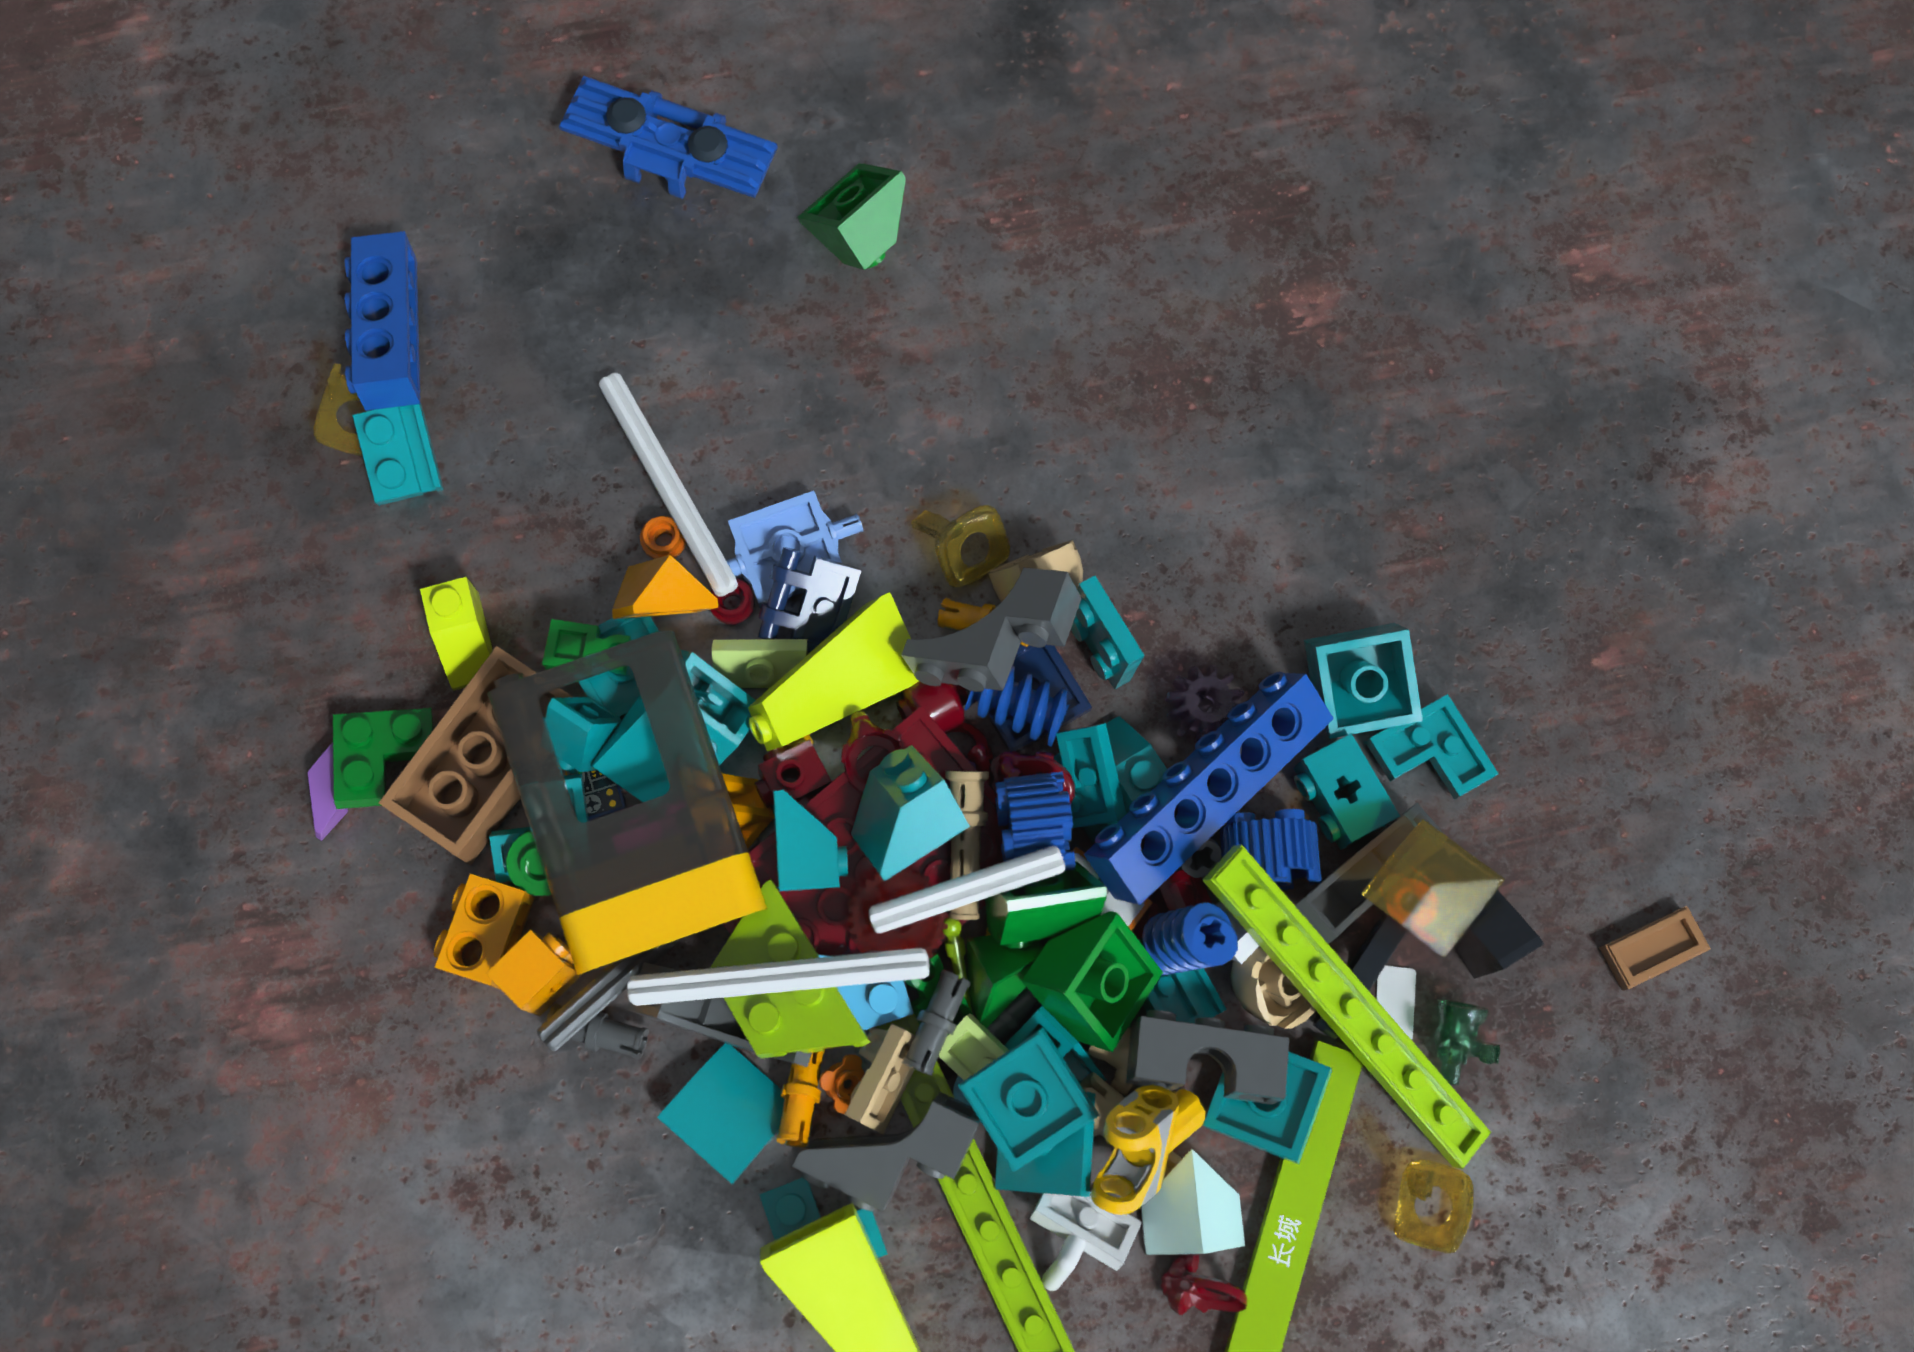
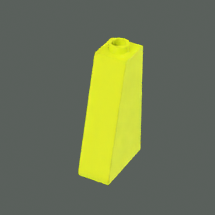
[748,592,919,751]
[760,1202,921,1352]

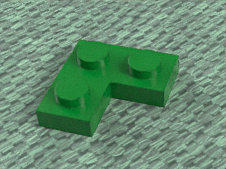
[333,708,433,809]

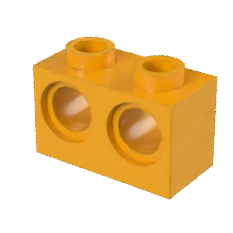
[434,874,535,989]

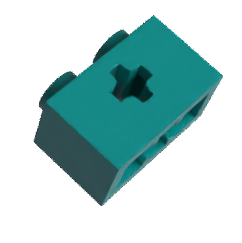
[1293,733,1400,850]

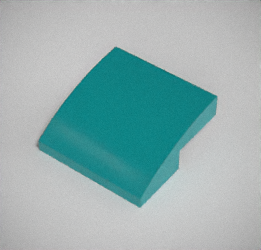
[657,1043,785,1184]

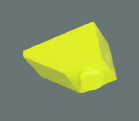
[420,577,493,691]

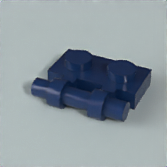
[758,547,861,652]

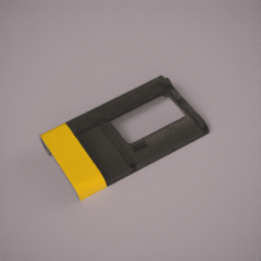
[488,630,767,976]

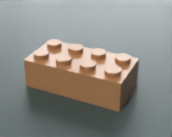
[379,646,573,866]

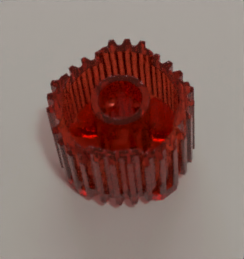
[846,868,948,958]

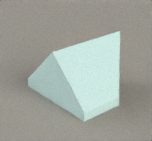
[1140,1149,1245,1255]

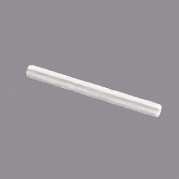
[599,372,738,597]
[627,948,929,1006]

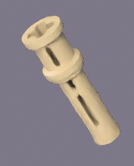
[945,771,989,920]

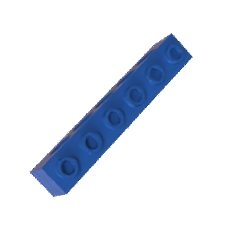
[1084,672,1334,905]

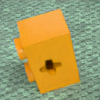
[486,930,582,1016]

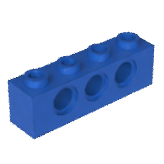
[345,231,420,411]

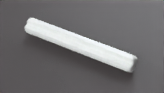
[869,846,1065,933]

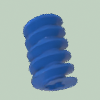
[964,666,1070,748]
[1141,903,1238,975]

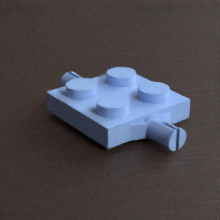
[726,491,864,608]

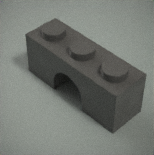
[1126,1010,1289,1104]

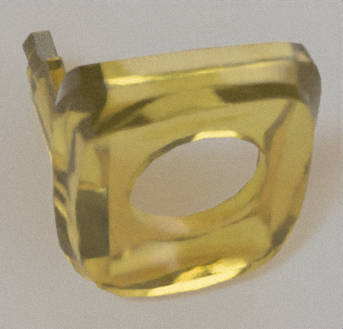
[313,363,363,457]
[911,505,1010,588]
[1394,1159,1474,1253]

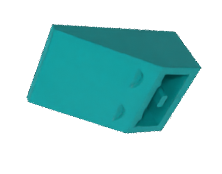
[590,648,756,818]

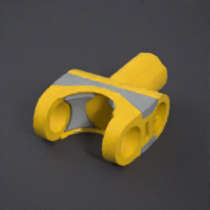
[1091,1085,1205,1215]

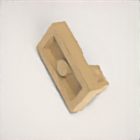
[845,1024,915,1134]

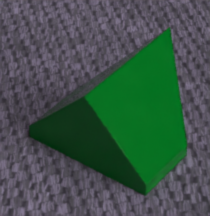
[967,935,1046,1028]

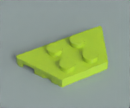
[710,879,870,1059]

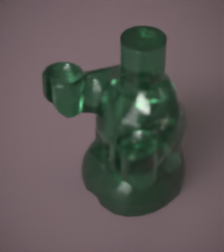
[1434,1000,1500,1085]

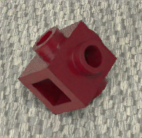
[754,739,832,808]

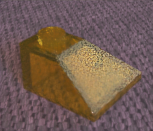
[1361,819,1505,958]

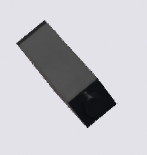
[1414,850,1544,979]

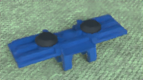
[559,76,778,199]

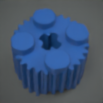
[995,772,1076,871]
[1220,809,1321,891]

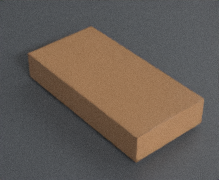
[1599,906,1711,991]

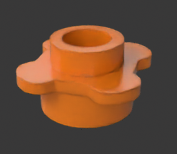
[819,1054,865,1114]

